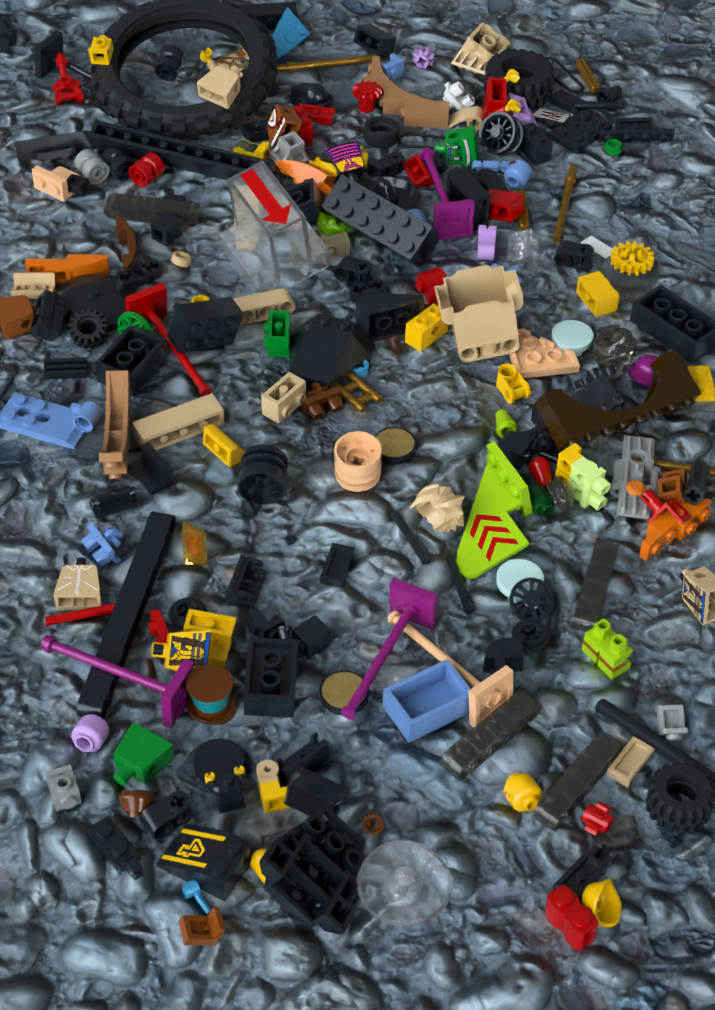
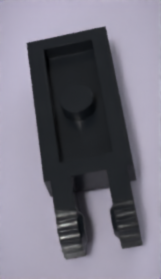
[552,841,618,901]

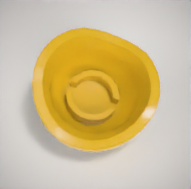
[581,878,621,928]

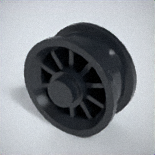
[479,111,524,156]

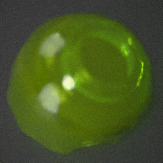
[317,212,347,236]

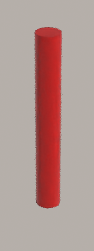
[45,603,116,626]

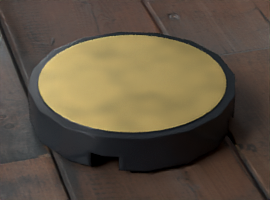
[375,427,417,464]
[319,670,369,715]

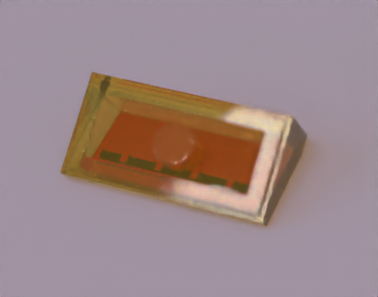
[181,521,208,565]

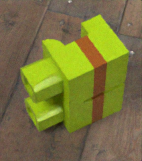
[581,619,633,680]

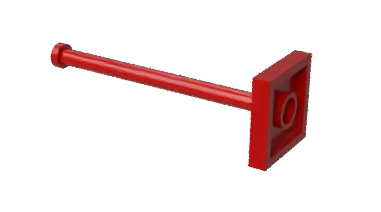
[125,283,212,397]

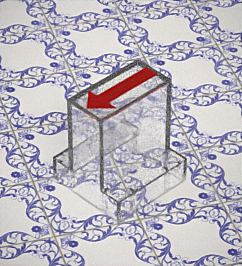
[218,160,331,294]

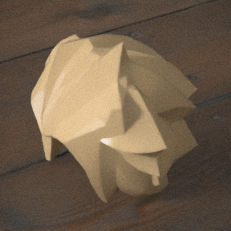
[410,483,465,533]

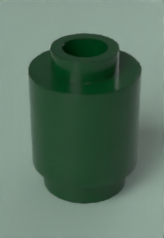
[528,483,556,516]

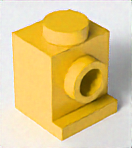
[88,35,114,65]

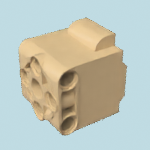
[434,265,524,362]

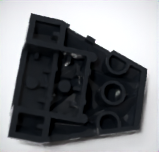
[259,806,365,935]

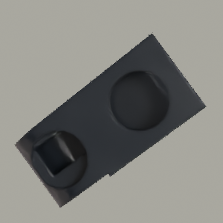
[367,152,404,177]

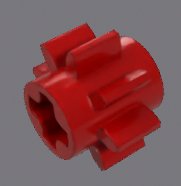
[581,801,614,836]

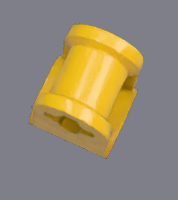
[496,363,531,404]

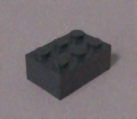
[167,297,244,353]
[95,325,168,396]

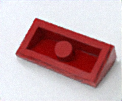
[403,153,434,188]

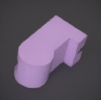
[477,225,497,261]

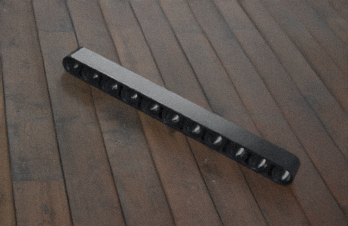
[76,511,176,719]

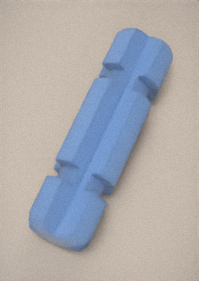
[472,161,509,172]

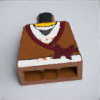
[267,105,302,148]

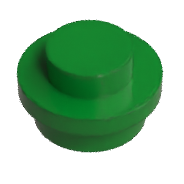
[603,139,622,156]

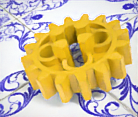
[610,241,655,276]

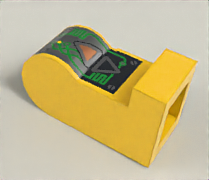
[232,139,270,160]

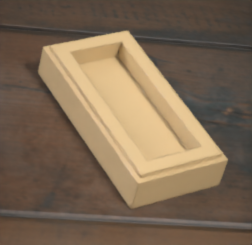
[606,736,655,788]

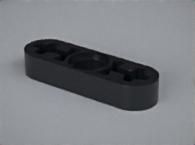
[114,260,164,291]

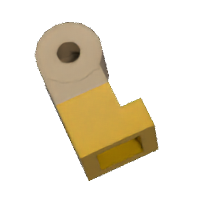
[256,760,290,813]

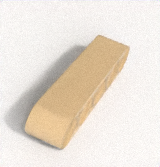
[233,288,296,326]

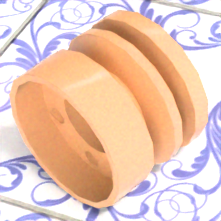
[334,431,382,492]

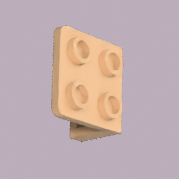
[32,166,83,202]

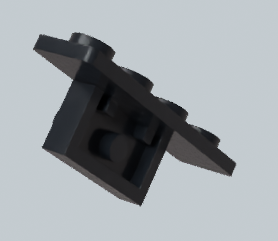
[598,117,675,143]
[15,130,93,163]

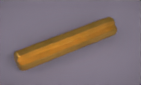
[575,57,601,94]
[516,189,530,232]

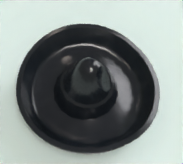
[356,176,418,211]

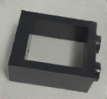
[447,169,491,231]

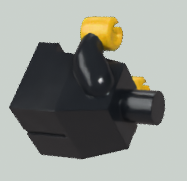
[205,765,247,814]

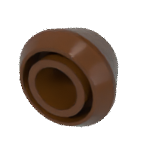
[118,790,155,817]

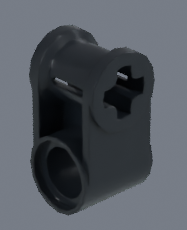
[554,240,594,271]
[333,255,373,284]
[140,791,193,839]

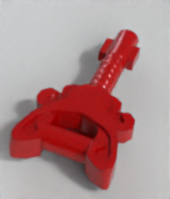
[52,53,84,106]

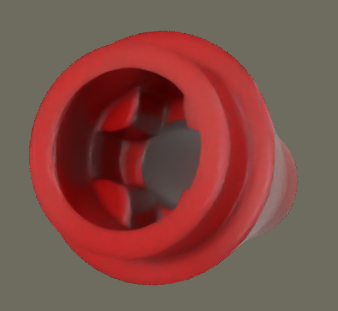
[529,457,553,491]

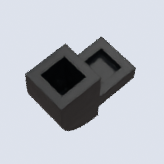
[483,637,524,676]

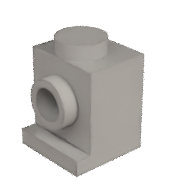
[45,764,82,811]

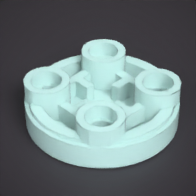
[551,320,594,357]
[496,559,544,603]

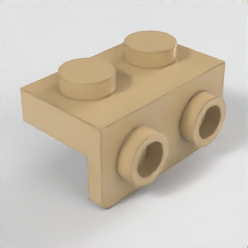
[11,272,56,300]

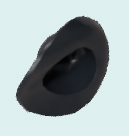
[290,83,334,107]

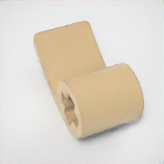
[448,106,484,131]

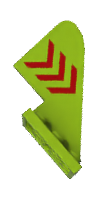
[456,441,533,579]

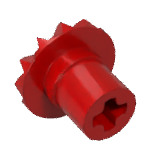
[353,80,382,113]

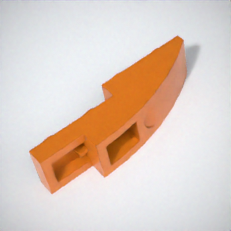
[275,160,336,198]
[25,254,110,285]
[639,498,711,561]

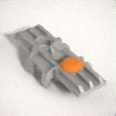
[609,435,662,520]

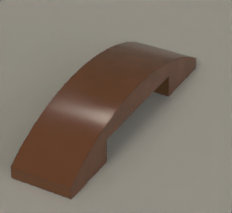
[115,216,137,270]

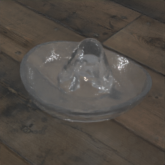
[357,840,453,927]

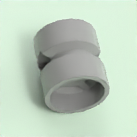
[74,149,110,184]

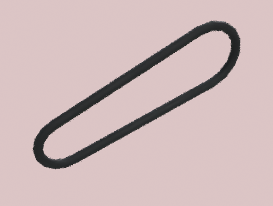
[544,57,584,93]
[398,132,445,149]

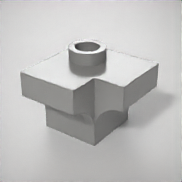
[269,131,309,169]

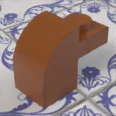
[657,468,688,504]

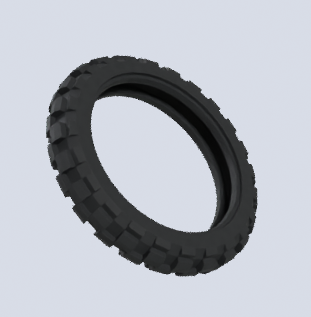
[91,0,278,140]

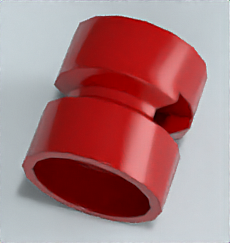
[129,152,165,188]

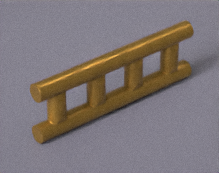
[330,371,383,413]

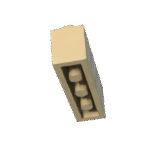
[132,393,224,450]

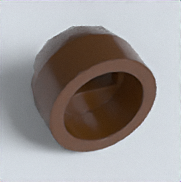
[363,811,384,834]

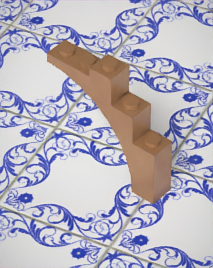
[363,56,449,129]
[99,370,131,479]

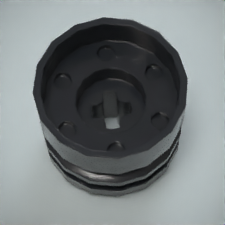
[238,444,288,505]

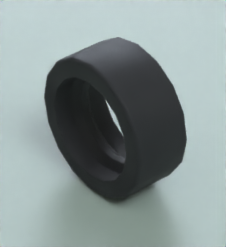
[364,116,399,149]

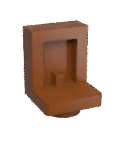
[178,907,225,946]

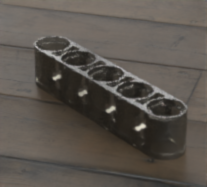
[104,193,202,228]
[571,538,620,632]
[439,689,542,781]
[532,731,624,832]

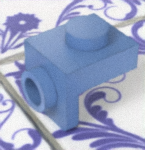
[383,53,404,81]

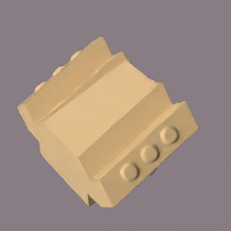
[451,22,511,76]

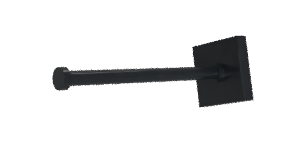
[35,30,140,97]

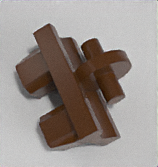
[302,382,343,420]

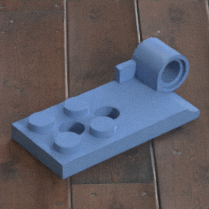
[0,392,103,450]

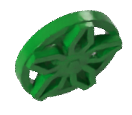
[117,311,153,334]

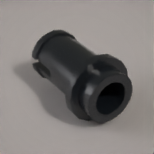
[433,152,446,175]

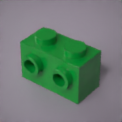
[264,310,290,358]

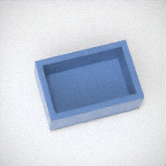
[383,659,471,743]

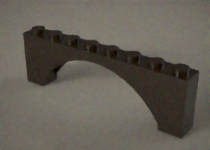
[534,350,701,450]

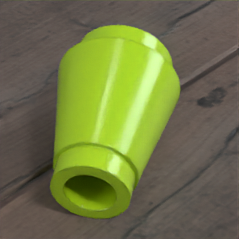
[495,409,518,438]

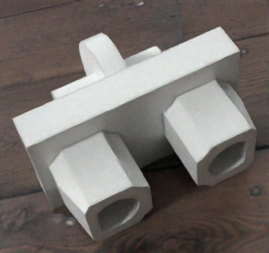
[442,81,475,111]

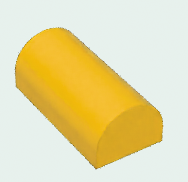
[203,424,244,468]

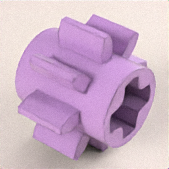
[412,46,435,69]

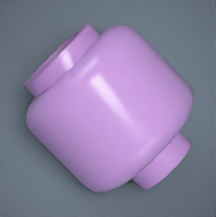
[71,714,110,752]

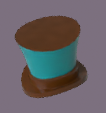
[186,664,237,725]

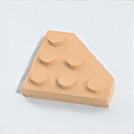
[509,328,580,379]

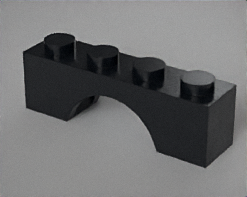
[498,393,549,470]

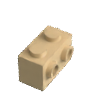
[261,372,307,424]

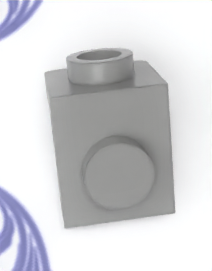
[656,705,688,741]

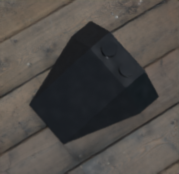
[289,314,376,386]

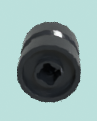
[154,45,184,81]
[101,146,135,181]

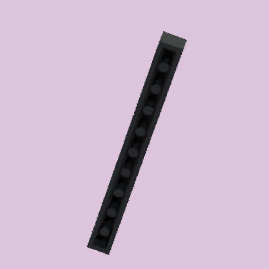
[89,120,277,190]

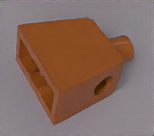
[0,295,36,340]

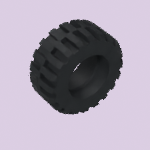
[484,49,555,111]

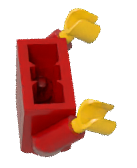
[483,69,521,119]

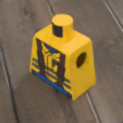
[151,630,211,672]

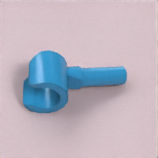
[182,880,212,915]

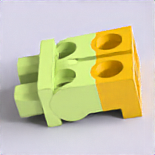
[554,443,611,510]

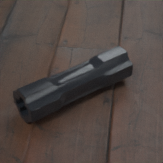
[684,461,711,505]

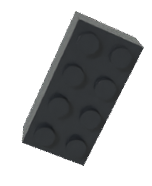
[630,284,715,364]

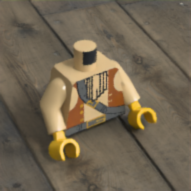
[200,43,249,79]

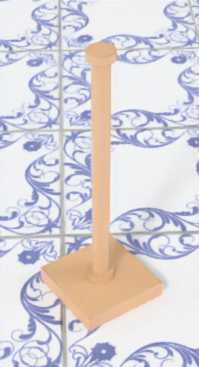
[388,610,513,730]

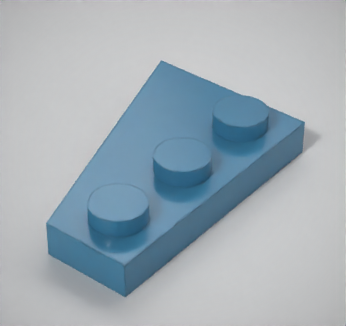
[271,7,310,61]

